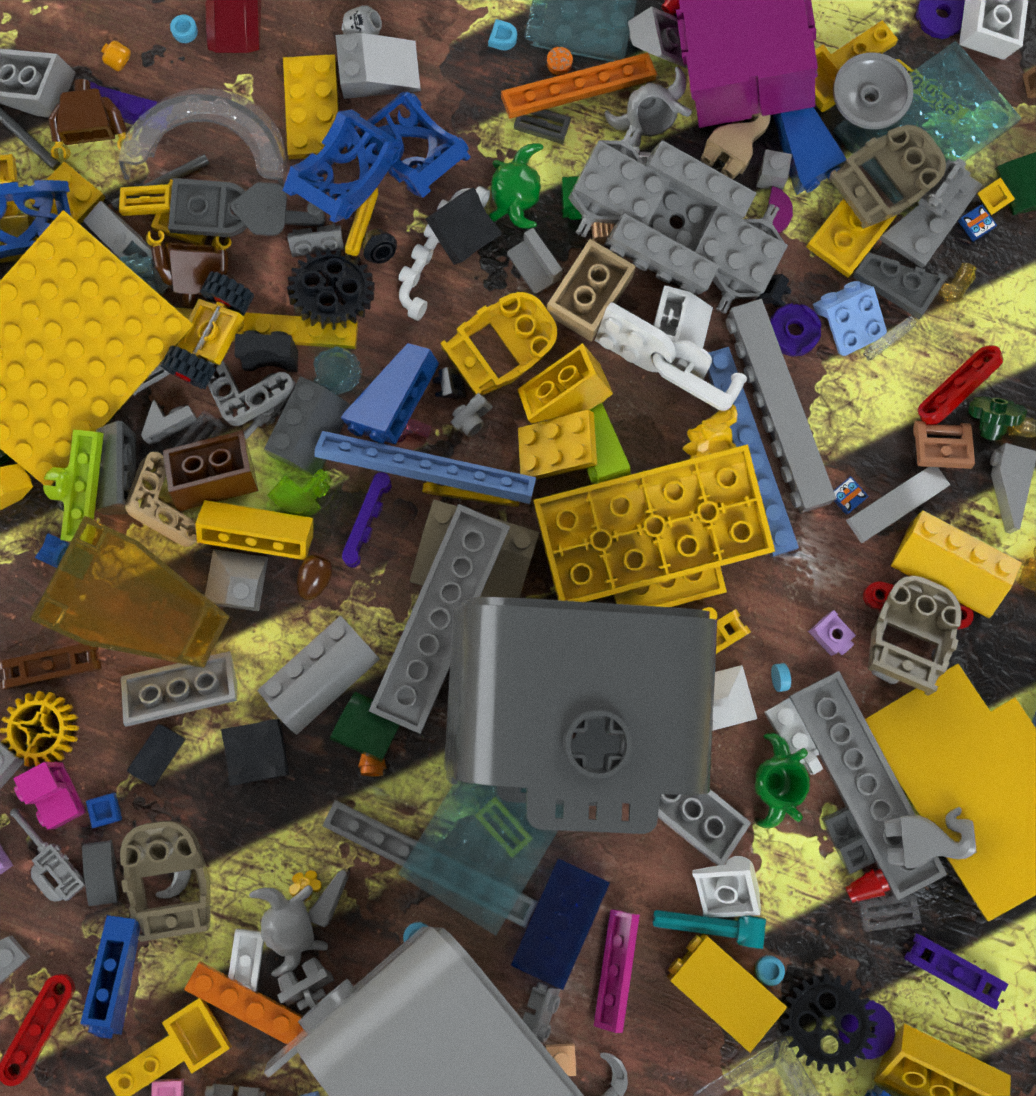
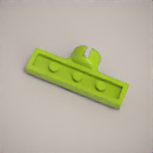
[43,430,104,543]

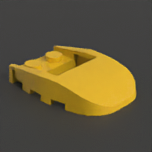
[440,292,557,396]

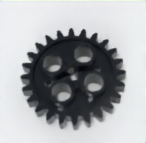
[287,248,375,330]
[781,974,878,1073]

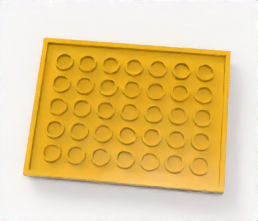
[0,210,194,486]

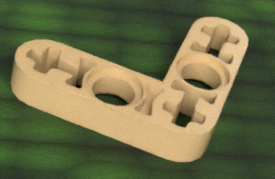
[125,452,197,547]

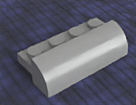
[257,615,380,735]

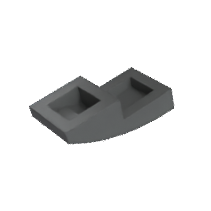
[821,807,875,874]
[82,840,120,906]

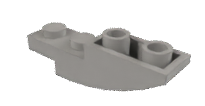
[83,201,170,294]

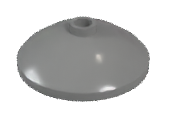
[833,53,913,129]

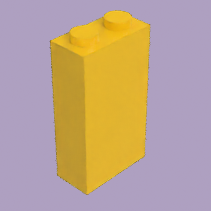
[667,934,787,1053]

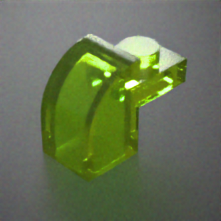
[267,469,331,517]

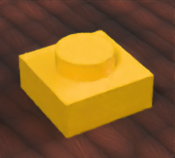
[976,177,1015,215]

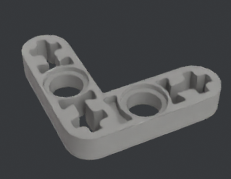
[205,360,296,426]

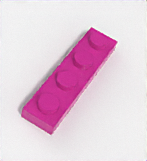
[594,909,640,1033]

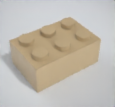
[547,239,636,342]

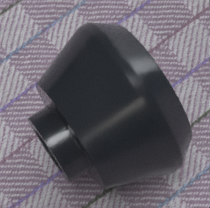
[363,229,397,264]

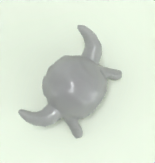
[605,67,692,147]
[249,885,328,977]

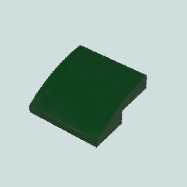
[995,152,1036,215]
[330,692,400,762]

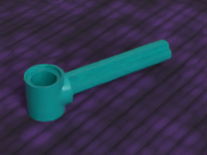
[653,910,766,949]

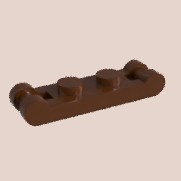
[0,641,102,690]

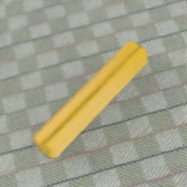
[345,188,378,256]

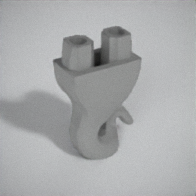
[885,807,977,868]

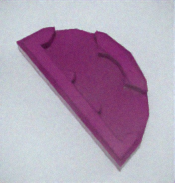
[766,186,793,234]

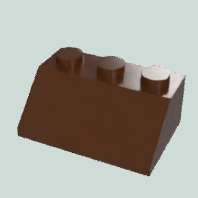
[163,430,259,512]

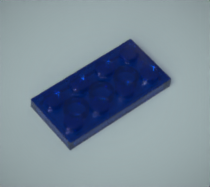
[511,858,610,990]

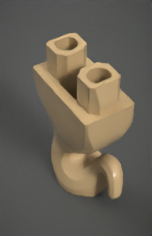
[701,113,770,179]

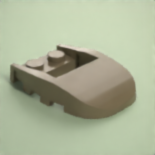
[828,125,946,229]
[868,576,962,696]
[120,821,210,942]

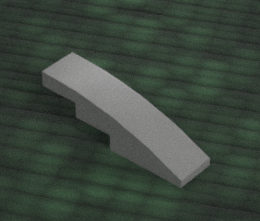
[846,467,950,543]

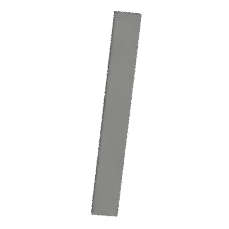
[322,800,538,928]

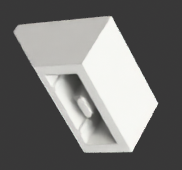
[653,285,713,349]

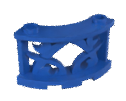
[355,92,471,198]
[282,110,402,223]
[0,180,71,259]

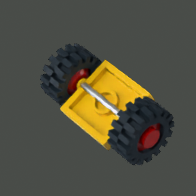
[161,271,254,389]

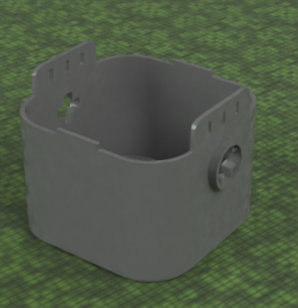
[444,597,717,834]

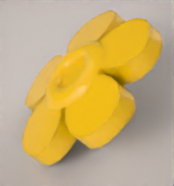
[289,870,322,901]

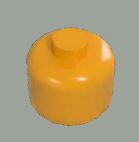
[101,41,131,71]

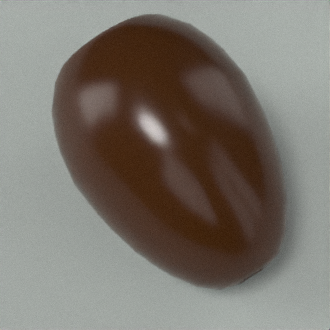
[297,554,332,600]

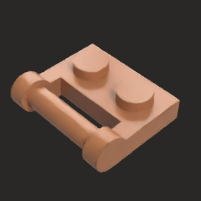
[913,421,975,469]

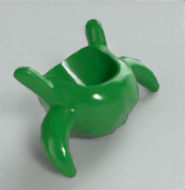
[488,143,544,229]
[755,733,810,829]

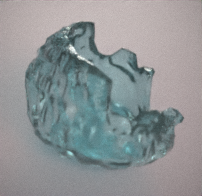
[313,346,362,395]

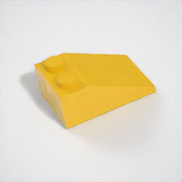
[517,343,613,424]

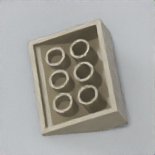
[410,499,539,598]

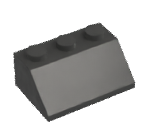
[264,376,351,478]
[95,421,136,515]

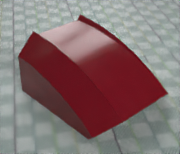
[206,0,261,53]

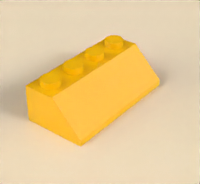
[891,511,1022,618]
[874,1023,1011,1096]

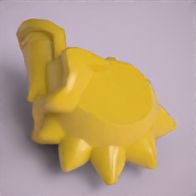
[683,404,738,459]

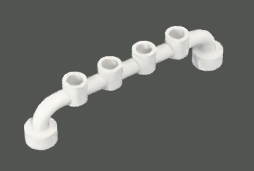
[399,186,490,321]

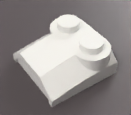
[692,856,761,918]

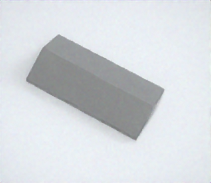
[121,651,237,727]
[658,789,751,866]

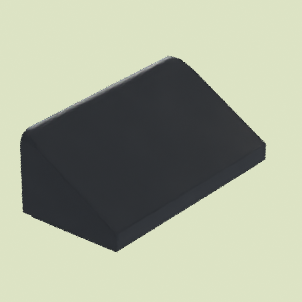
[127,723,186,787]

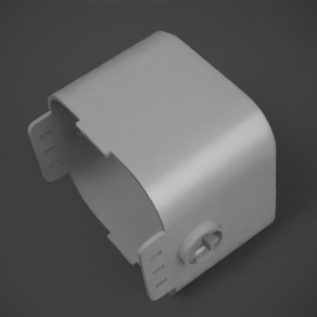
[264,927,584,1096]

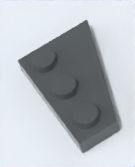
[852,253,948,319]

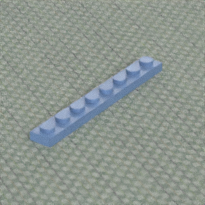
[707,347,799,557]
[315,431,536,504]

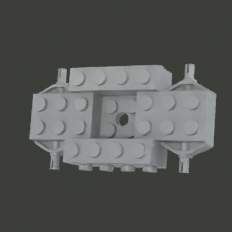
[568,125,788,314]

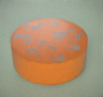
[547,47,573,75]

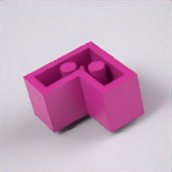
[13,762,87,830]

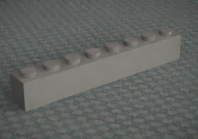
[726,299,836,514]

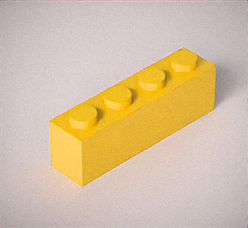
[195,500,313,560]

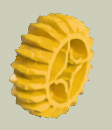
[0,691,80,767]

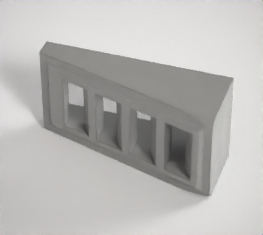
[308,868,350,927]

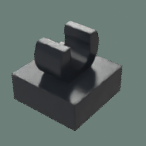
[755,274,792,307]
[432,367,466,400]

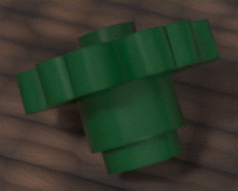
[968,396,1027,440]

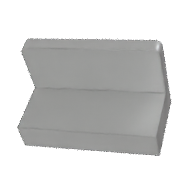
[507,228,563,295]

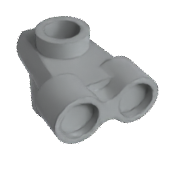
[451,393,493,437]

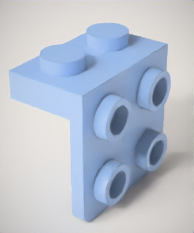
[813,281,887,356]

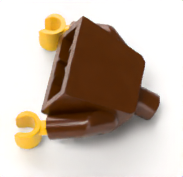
[49,79,134,159]
[146,230,232,308]

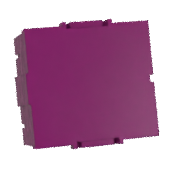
[676,0,818,128]

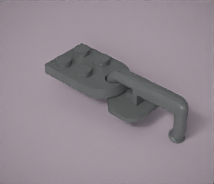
[168,178,325,237]

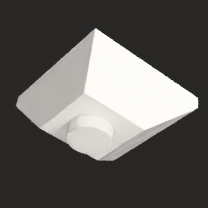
[713,665,757,730]

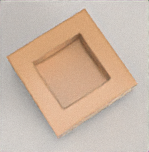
[546,1043,576,1076]

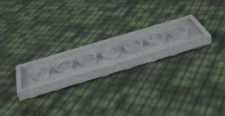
[369,504,510,734]
[788,671,948,901]

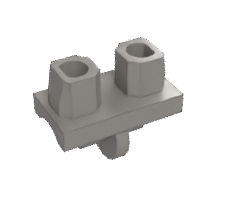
[277,958,334,1011]

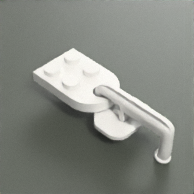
[595,302,747,411]

